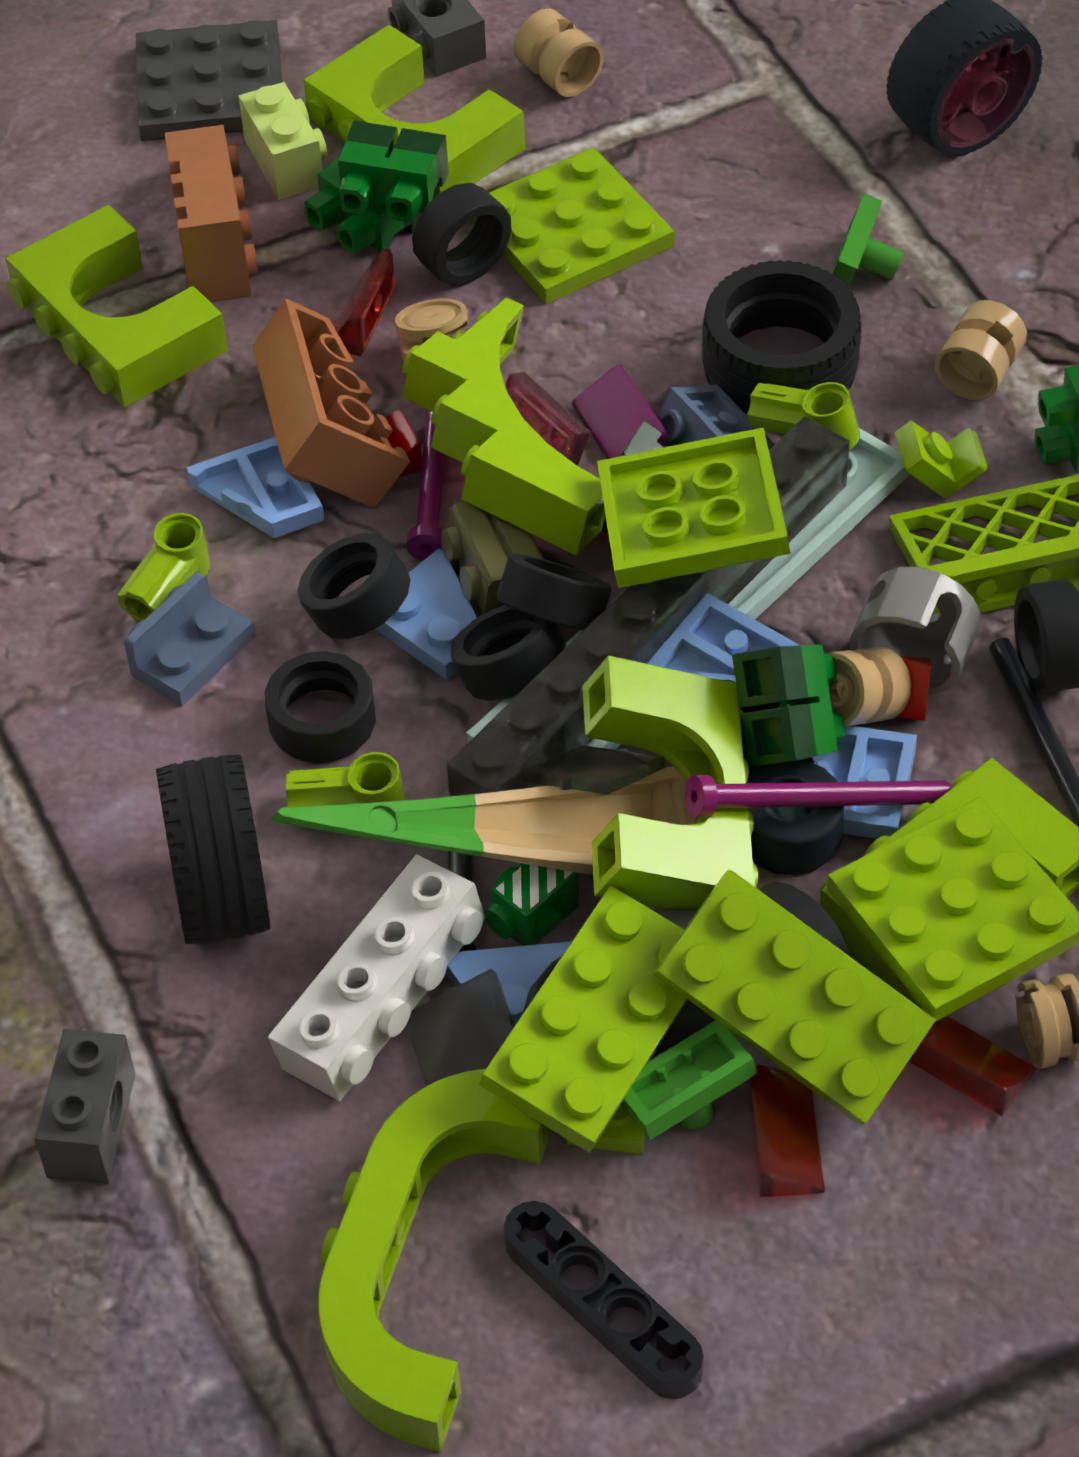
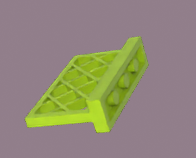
[889,474,1079,614]

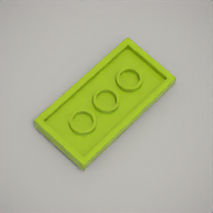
[654,869,936,1126]
[479,885,688,1153]

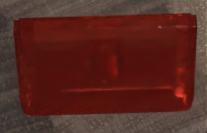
[335,248,396,356]
[909,1009,1036,1116]
[747,1064,825,1197]

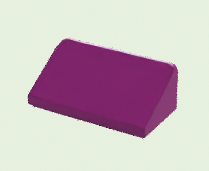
[572,364,666,459]

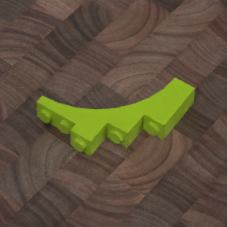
[402,297,605,556]

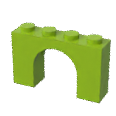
[304,25,525,199]
[6,204,228,408]
[582,656,758,909]
[820,758,1079,1010]

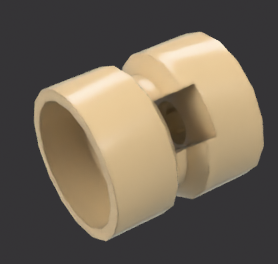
[514,8,604,97]
[934,300,1027,400]
[826,647,912,727]

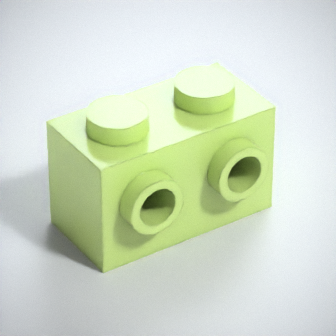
[238,82,327,200]

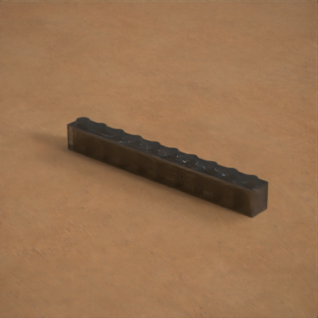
[447,416,850,797]

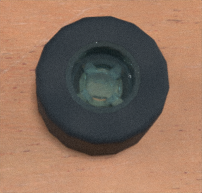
[747,760,844,875]

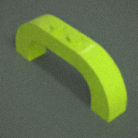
[318,1069,552,1452]

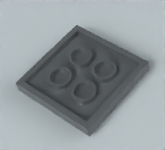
[136,20,282,141]

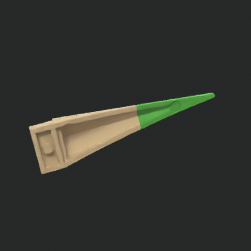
[271,766,697,875]

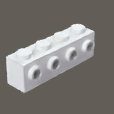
[268,854,486,1102]

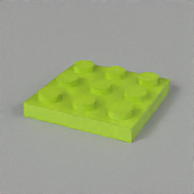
[471,147,675,304]
[597,427,791,588]
[827,797,1079,1022]

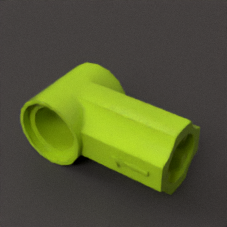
[747,382,860,455]
[117,513,210,622]
[286,752,406,807]

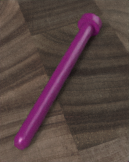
[406,409,444,560]
[685,775,953,818]

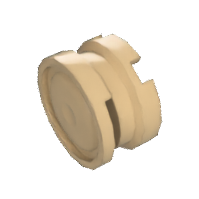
[395,299,468,362]
[1015,972,1079,1069]

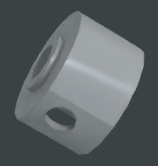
[850,567,981,695]

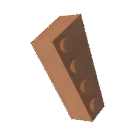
[165,125,258,302]
[252,298,410,508]

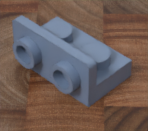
[657,385,779,458]
[124,572,255,706]

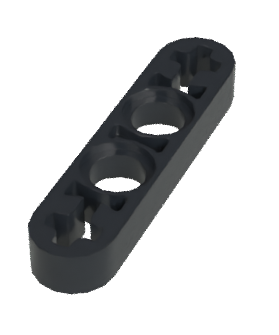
[504,1201,704,1399]

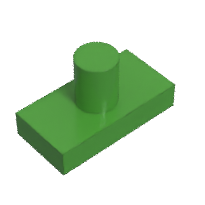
[831,193,904,287]
[622,1020,758,1140]

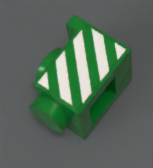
[484,863,578,946]

